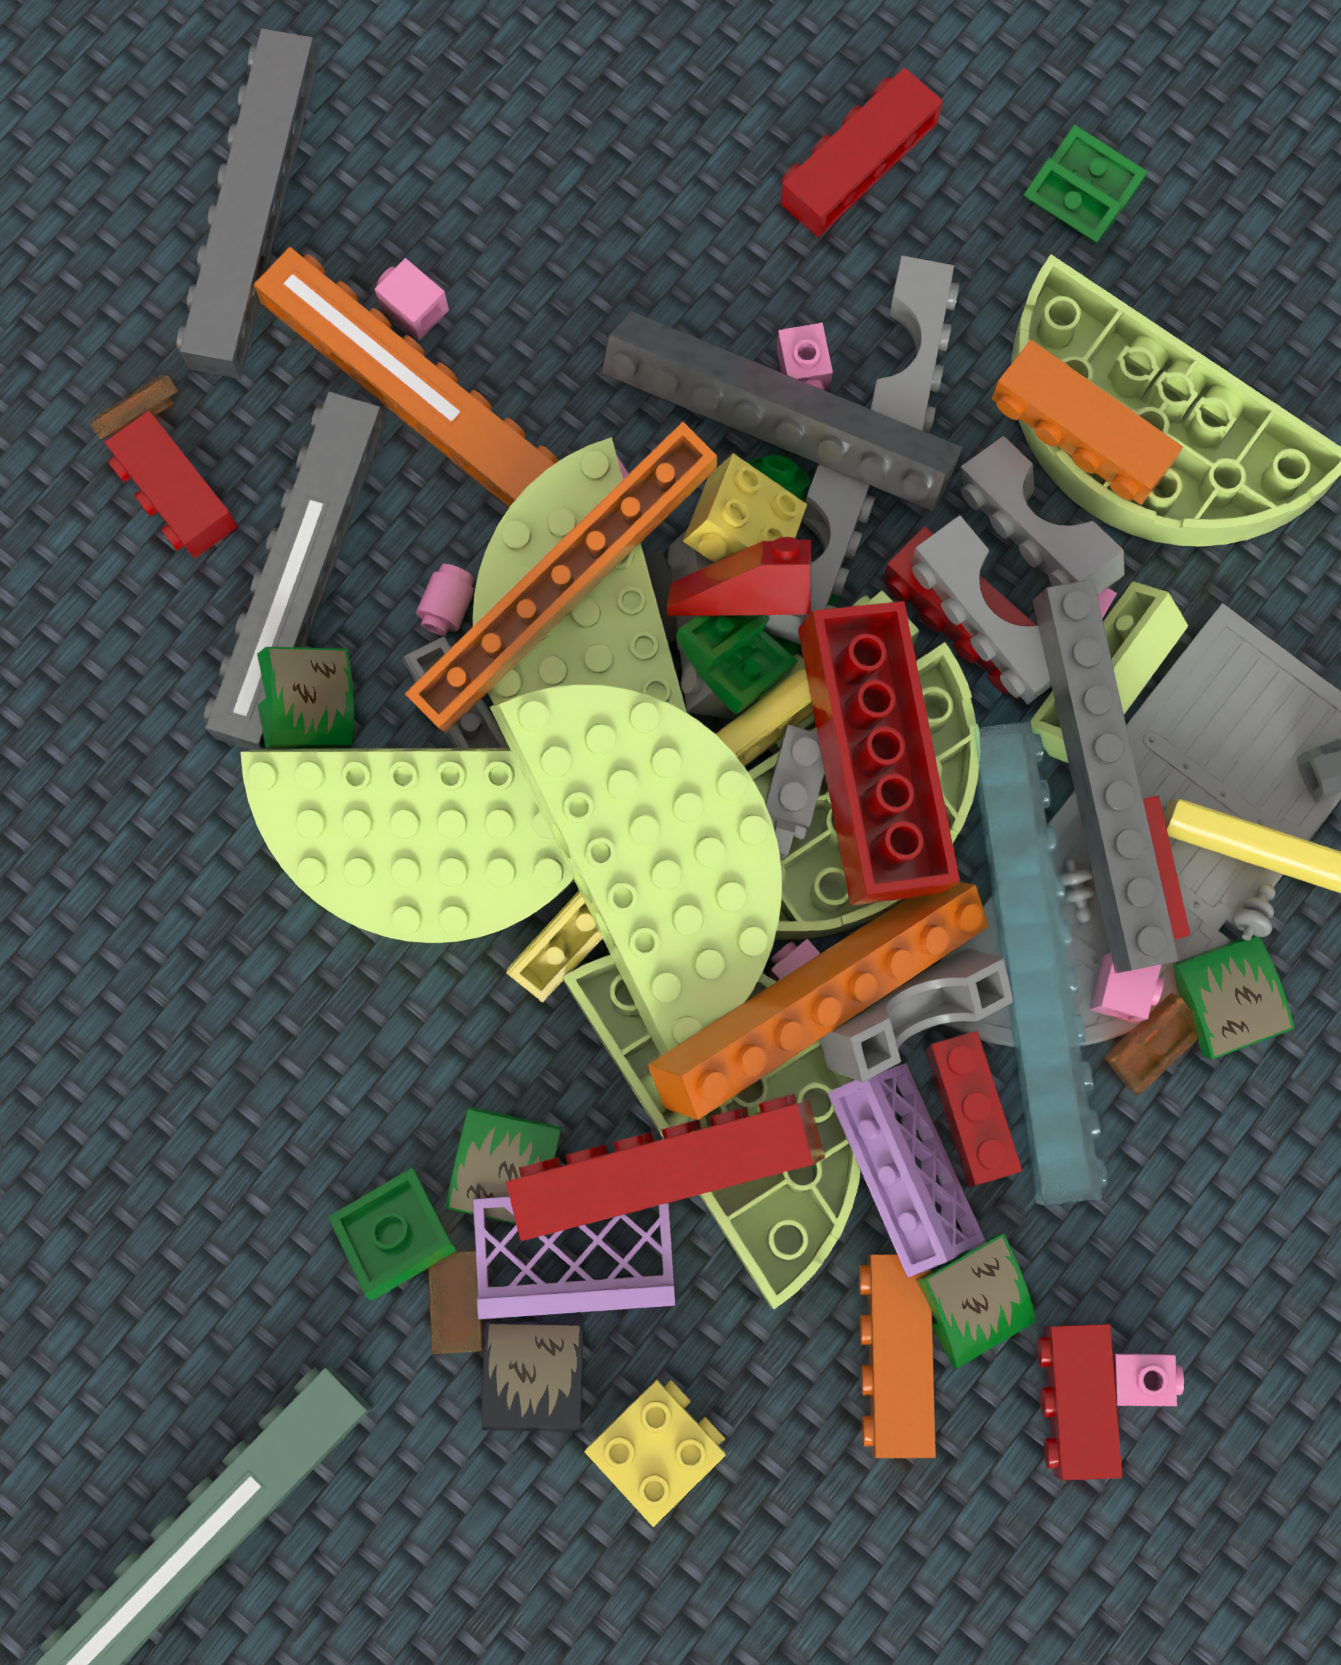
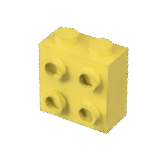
[683,453,807,563]
[584,1379,726,1527]

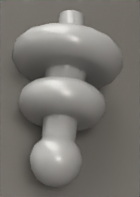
[1055,859,1094,922]
[1233,884,1275,940]

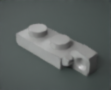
[765,725,825,861]

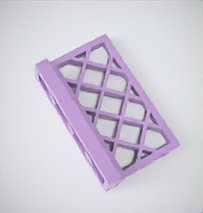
[827,1063,985,1277]
[473,1197,675,1319]

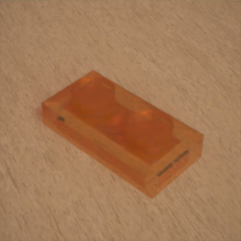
[89,373,178,439]
[1104,993,1198,1095]
[428,1251,483,1354]

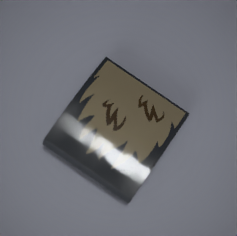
[482,1322,584,1432]

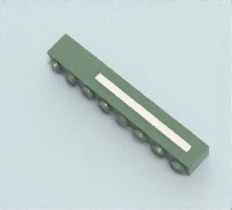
[35,1366,373,1665]

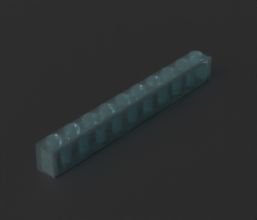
[973,721,1107,1206]

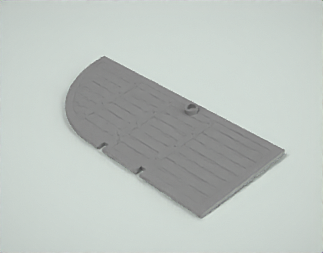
[940,603,1341,1049]

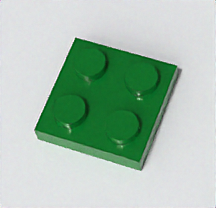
[328,1167,456,1301]

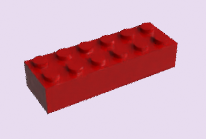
[798,601,960,906]
[506,1094,825,1241]

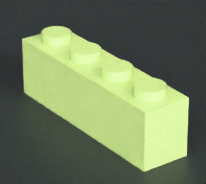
[1028,581,1188,763]

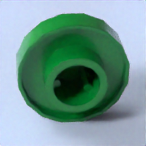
[747,455,811,501]

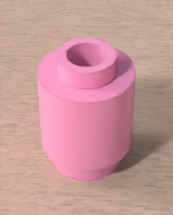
[416,564,475,636]

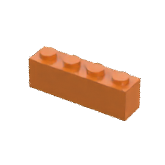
[992,340,1183,505]
[859,1255,936,1458]

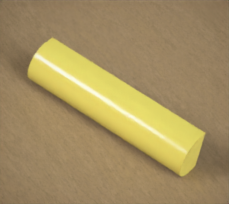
[716,668,814,767]
[1164,799,1341,893]
[506,891,603,1002]

